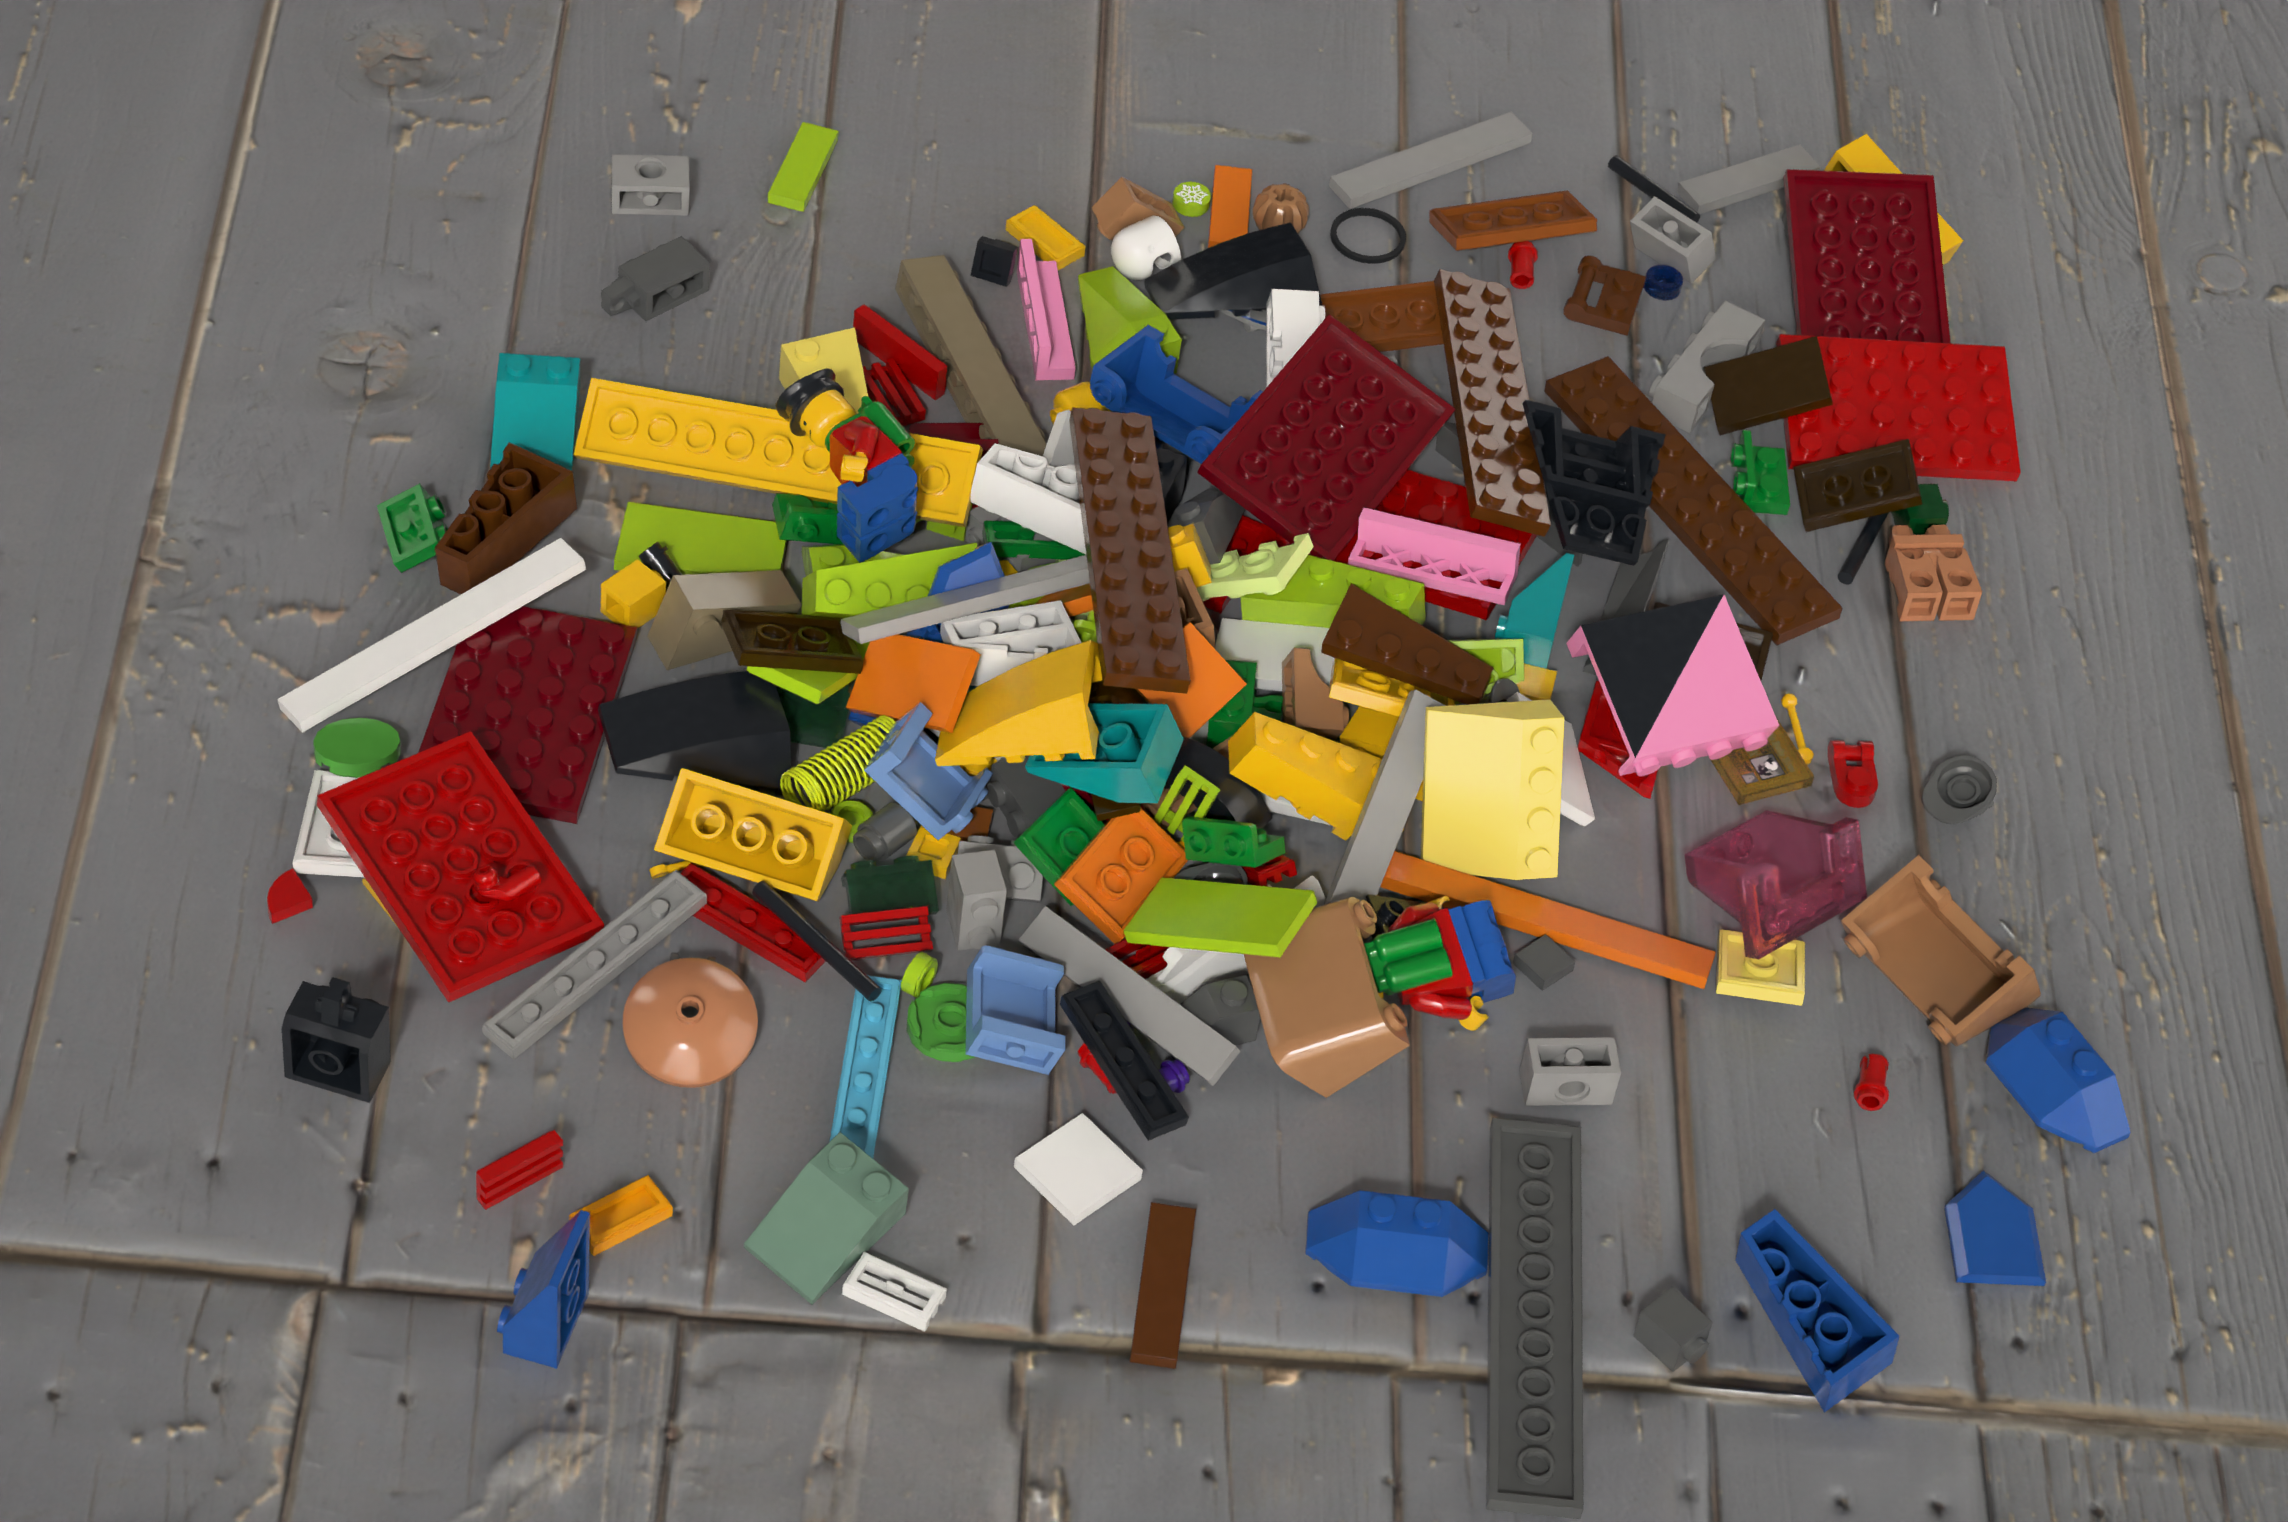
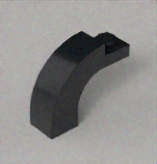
[1164,737,1272,829]

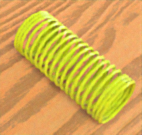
[780,715,896,812]

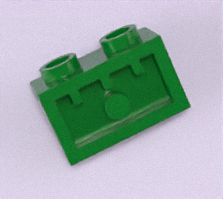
[1730,430,1790,515]
[377,483,448,573]
[772,493,843,544]
[1182,817,1286,868]

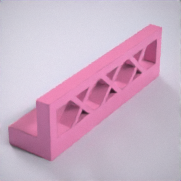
[1017,239,1076,381]
[1348,508,1521,605]

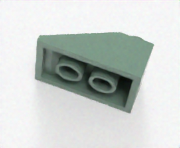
[744,1132,909,1305]

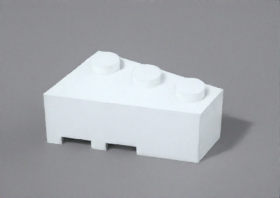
[940,600,1082,686]

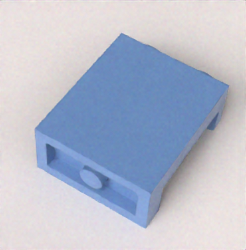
[864,702,993,840]
[966,945,1065,1075]

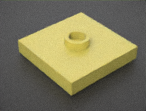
[1716,929,1805,1006]

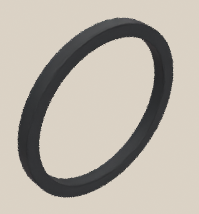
[1330,208,1406,264]

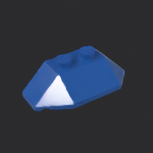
[1986,1007,2131,1153]
[1305,1190,1489,1297]

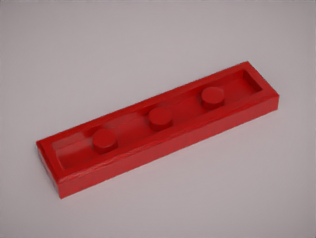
[680,863,826,983]

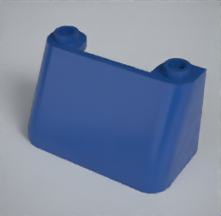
[1090,325,1263,464]

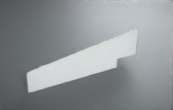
[1146,875,1326,1004]

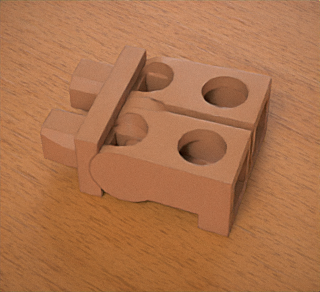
[1884,525,1982,621]

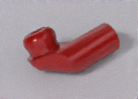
[473,865,541,902]

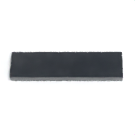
[1060,981,1189,1141]

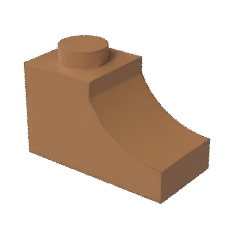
[1091,177,1184,240]
[1282,648,1349,741]

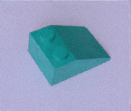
[490,353,580,471]
[1494,553,1574,669]
[1025,703,1184,803]

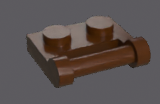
[1563,255,1646,336]

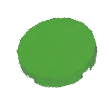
[313,718,401,778]
[906,983,974,1062]

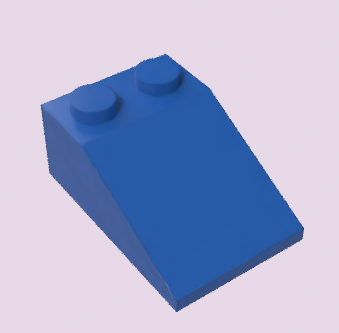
[497,1210,590,1369]

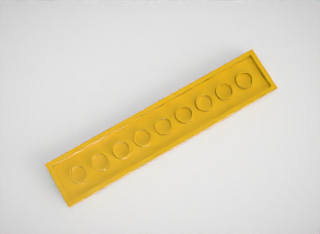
[573,378,983,527]

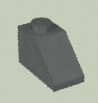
[1172,975,1260,1060]

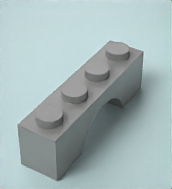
[1649,301,1765,433]

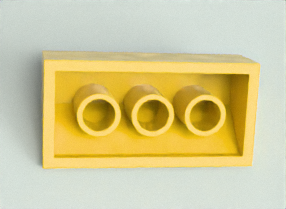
[654,768,852,902]

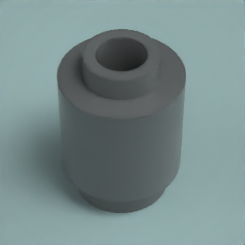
[853,802,917,862]

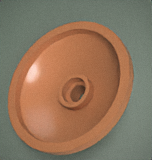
[623,958,758,1088]

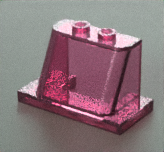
[1684,810,1867,960]

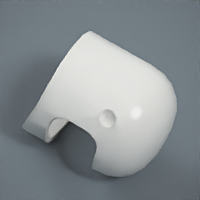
[1111,215,1181,281]

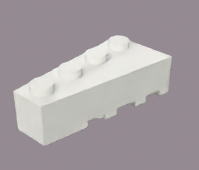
[1266,289,1325,388]
[971,443,1086,554]

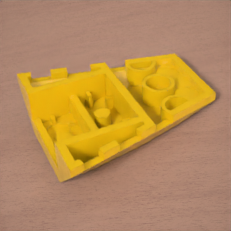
[935,640,1102,766]

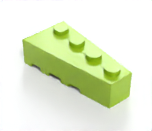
[802,543,977,619]
[1240,555,1426,628]

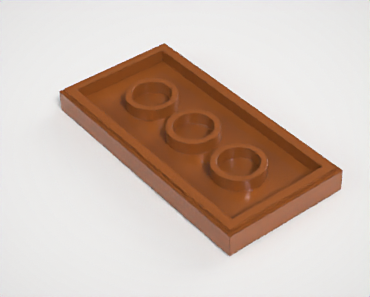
[1429,190,1597,251]
[1320,281,1444,352]

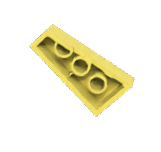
[779,327,868,414]

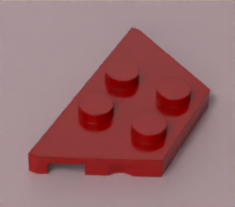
[1578,681,1658,799]

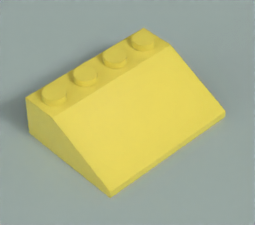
[1421,700,1564,880]

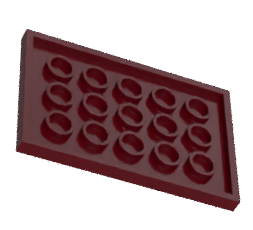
[1783,169,1951,344]
[1197,314,1456,561]
[418,606,637,824]

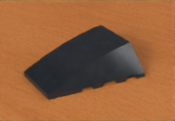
[1144,222,1322,319]
[1522,400,1665,566]
[598,668,792,796]

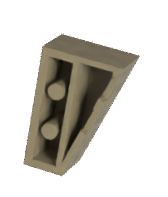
[647,570,801,670]

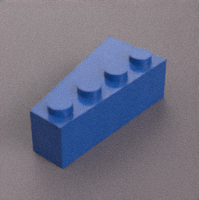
[1735,1209,1900,1413]

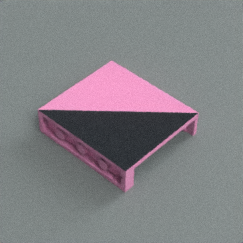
[1566,594,1779,776]

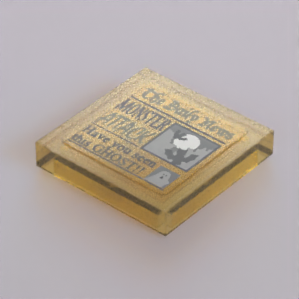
[1708,717,1814,805]

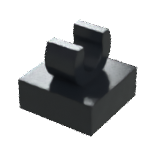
[970,236,1018,287]

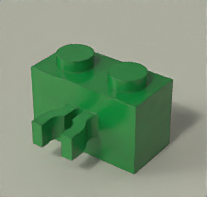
[1206,660,1283,748]

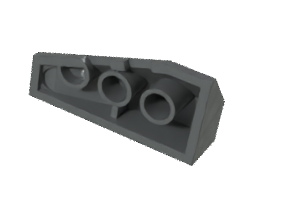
[1167,485,1245,564]

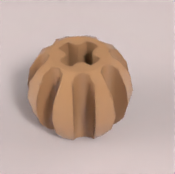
[1253,183,1309,234]

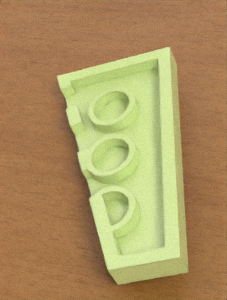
[1196,533,1314,601]

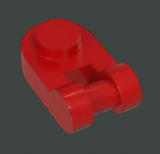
[1828,740,1878,808]

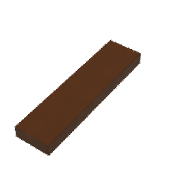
[1130,1202,1196,1369]

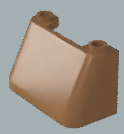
[1841,855,2041,1047]
[1244,897,1410,1098]

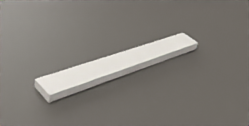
[277,538,586,733]

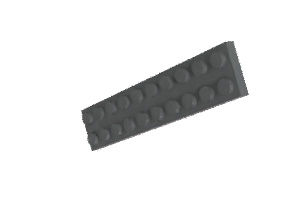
[1486,1118,1583,1519]

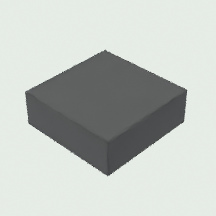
[1513,934,1575,991]

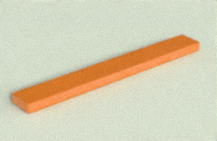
[1380,851,1716,989]

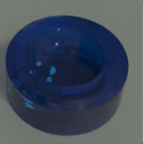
[1644,265,1683,300]

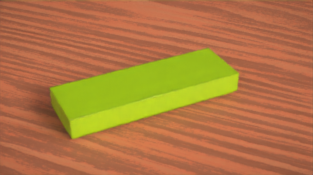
[768,122,838,212]

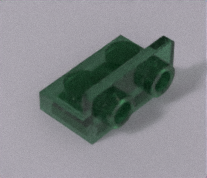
[776,685,852,749]
[841,856,939,915]

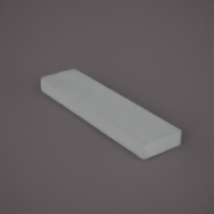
[1677,145,1820,214]

